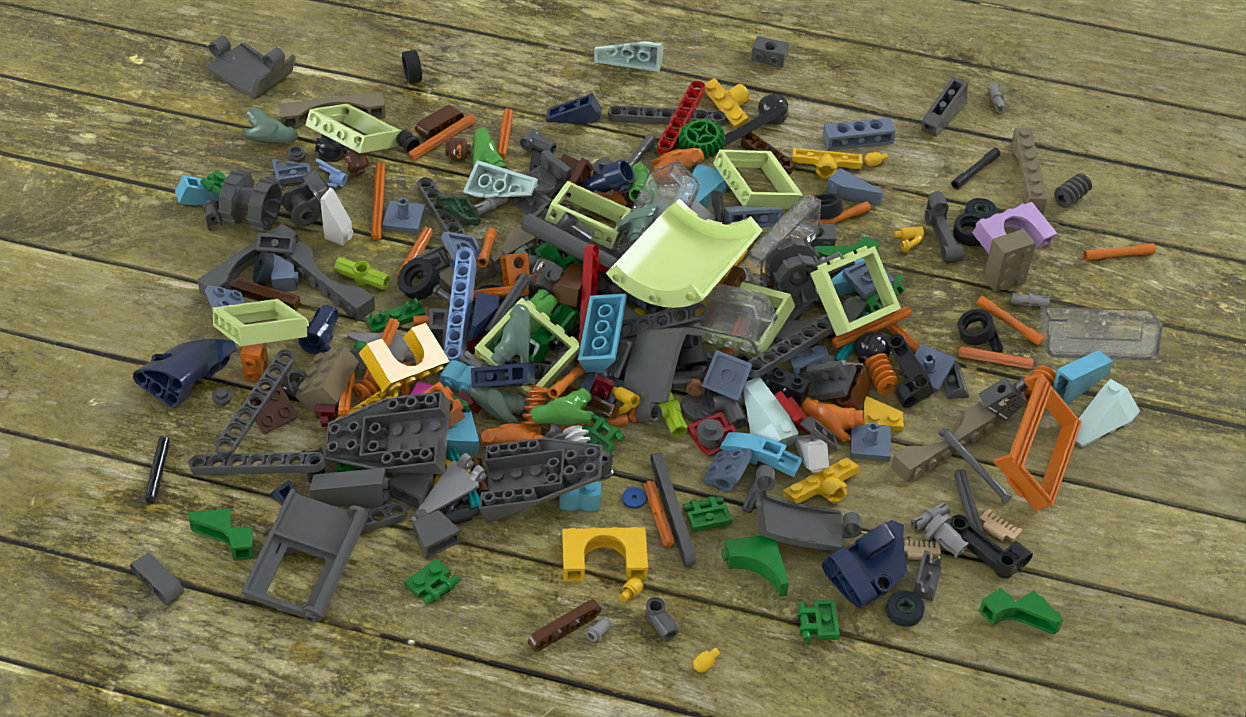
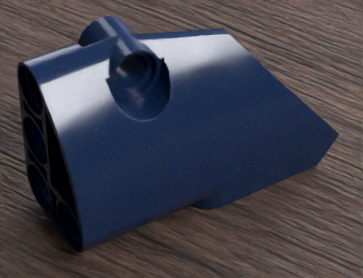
[133,339,237,407]
[821,520,908,609]

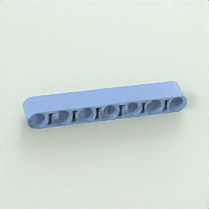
[444,247,477,363]

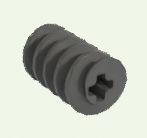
[1054,173,1092,208]

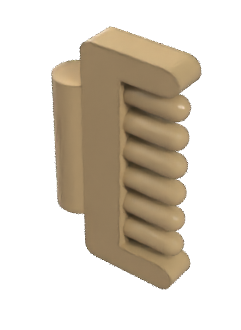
[980,509,1022,542]
[904,539,940,561]

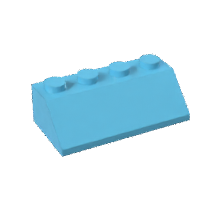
[578,294,627,373]

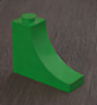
[722,535,789,597]

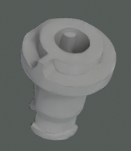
[925,514,969,558]

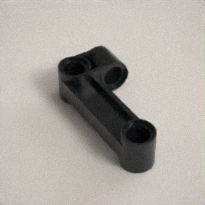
[888,334,934,408]
[950,515,1033,579]

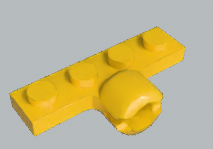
[704,78,750,129]
[792,148,862,179]
[783,458,860,504]

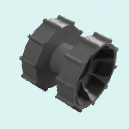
[218,169,283,232]
[764,235,829,308]

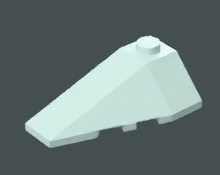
[594,41,664,72]
[463,160,538,198]
[743,377,799,446]
[1075,379,1140,448]

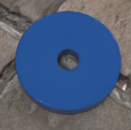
[622,487,647,509]

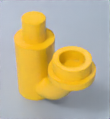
[893,226,924,253]
[606,387,640,417]

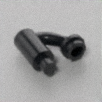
[444,494,479,525]

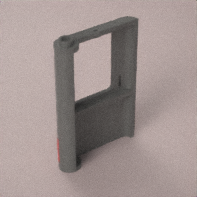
[520,206,627,273]
[241,489,369,623]

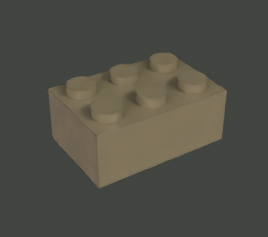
[983,229,1036,292]
[295,346,359,412]

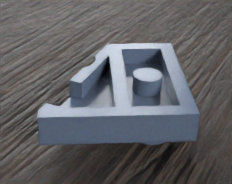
[272,159,311,185]
[789,346,829,375]

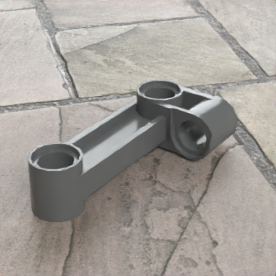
[924,191,964,262]

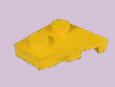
[863,396,904,432]

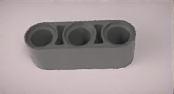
[130,552,184,605]

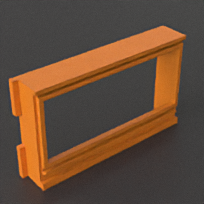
[993,373,1082,511]

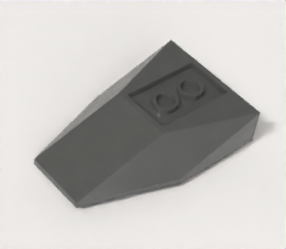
[324,391,451,474]
[479,437,603,524]

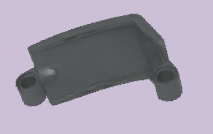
[207,35,296,98]
[622,327,705,422]
[756,465,862,551]

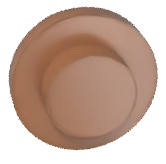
[686,379,705,397]

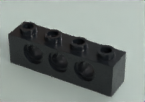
[737,353,810,408]

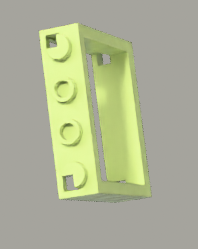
[306,104,401,153]
[713,149,803,209]
[545,181,633,249]
[810,246,901,336]
[694,282,795,356]
[475,298,580,397]
[212,299,309,346]

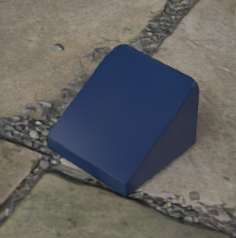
[270,480,299,506]

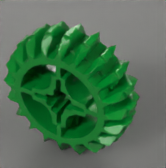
[678,118,725,159]

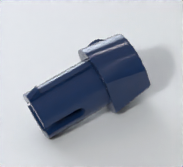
[583,159,634,193]
[298,305,339,354]

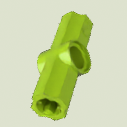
[334,257,390,290]
[657,392,687,438]

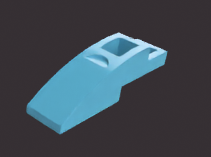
[720,432,803,477]

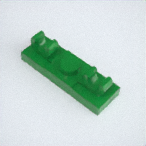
[864,273,905,313]
[365,298,425,333]

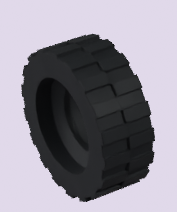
[397,257,440,300]

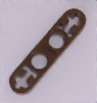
[741,132,794,175]
[527,599,602,652]

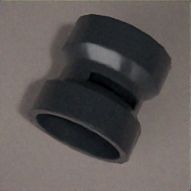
[396,130,420,153]

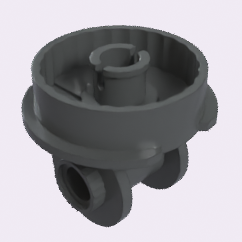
[282,169,330,227]

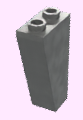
[922,77,968,137]
[309,468,390,509]

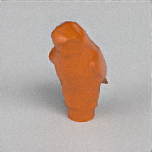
[651,148,704,185]
[801,398,864,443]
[480,423,546,448]

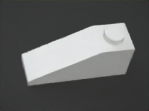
[320,188,353,246]
[794,434,829,472]

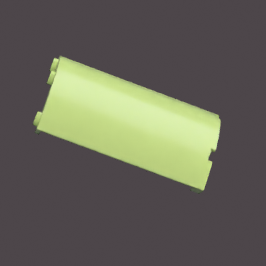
[606,199,763,308]

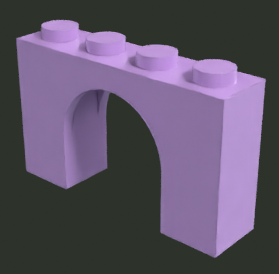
[972,202,1057,254]

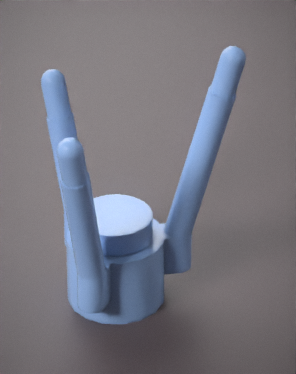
[302,159,347,189]

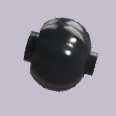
[758,94,788,125]
[315,134,348,162]
[855,332,890,365]

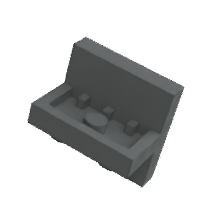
[805,361,857,401]

